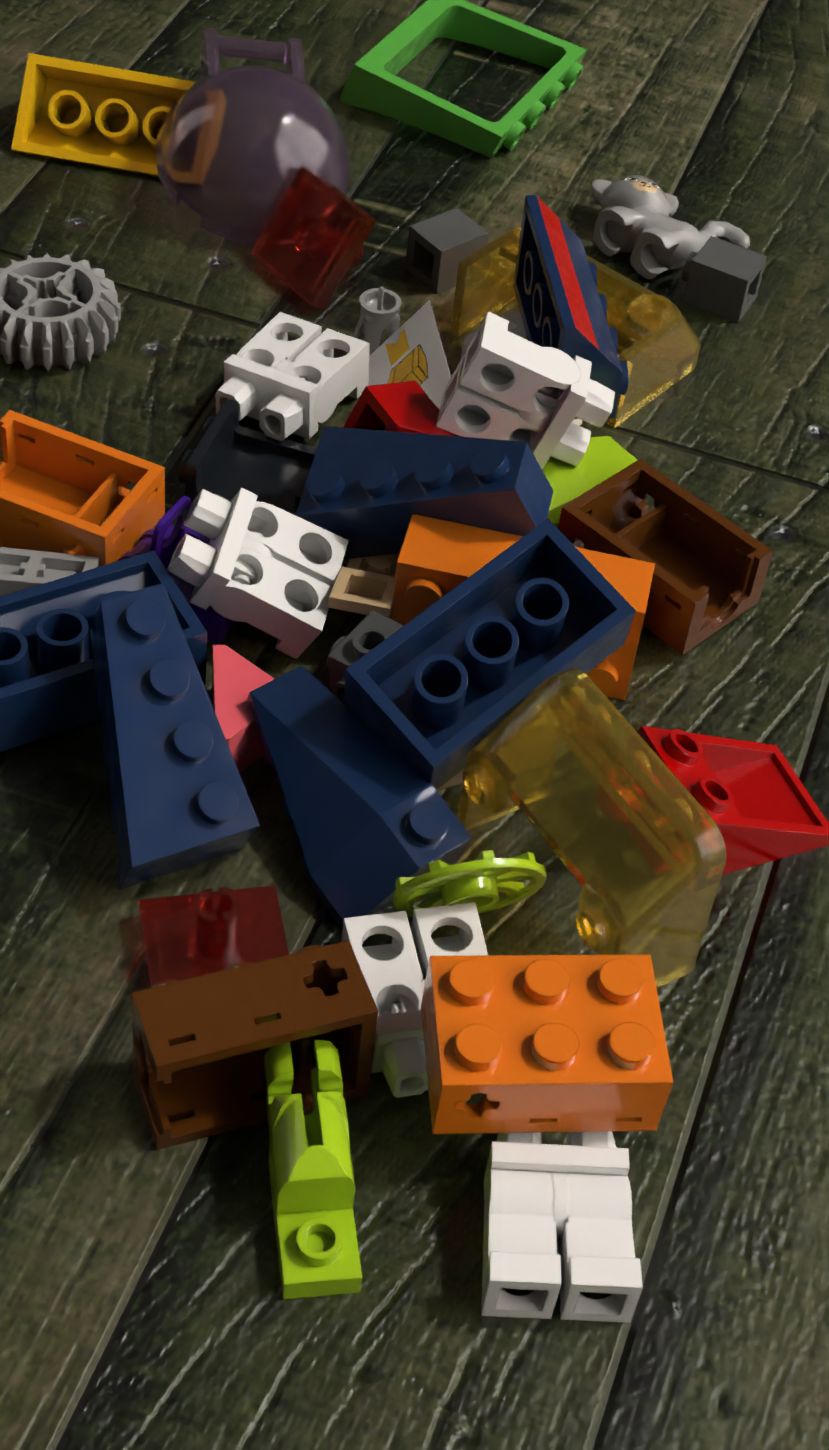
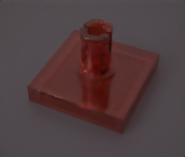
[251,165,377,310]
[139,885,289,988]

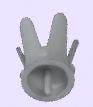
[352,287,402,356]

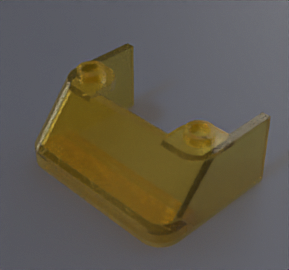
[450,226,701,428]
[458,668,726,988]

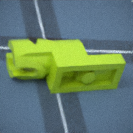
[264,1039,362,1300]

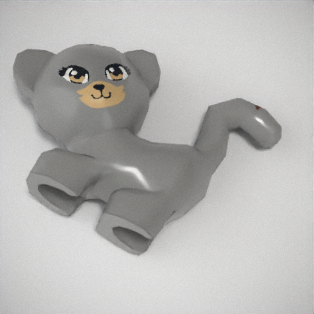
[591,175,750,279]

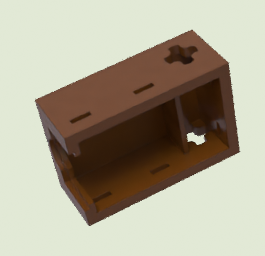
[558,459,773,655]
[132,940,378,1150]

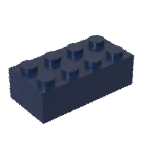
[344,519,636,790]

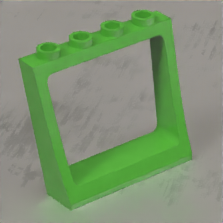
[339,0,587,158]

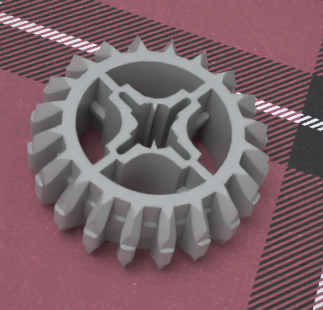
[0,253,121,371]

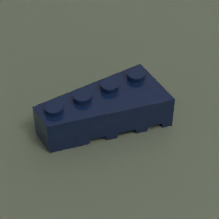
[295,426,553,559]
[90,583,260,890]

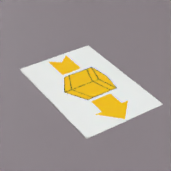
[369,300,451,410]

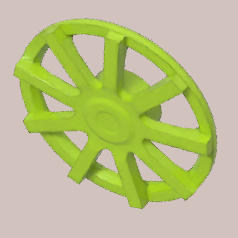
[392,850,546,917]

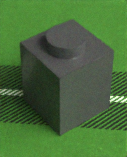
[405,208,489,294]
[681,236,767,323]

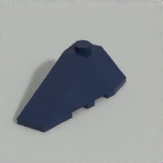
[247,665,472,929]

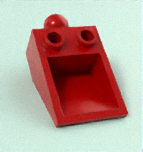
[598,726,829,880]

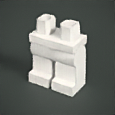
[436,311,615,469]
[215,312,370,441]
[167,488,349,659]
[341,902,488,1098]
[481,1131,643,1323]

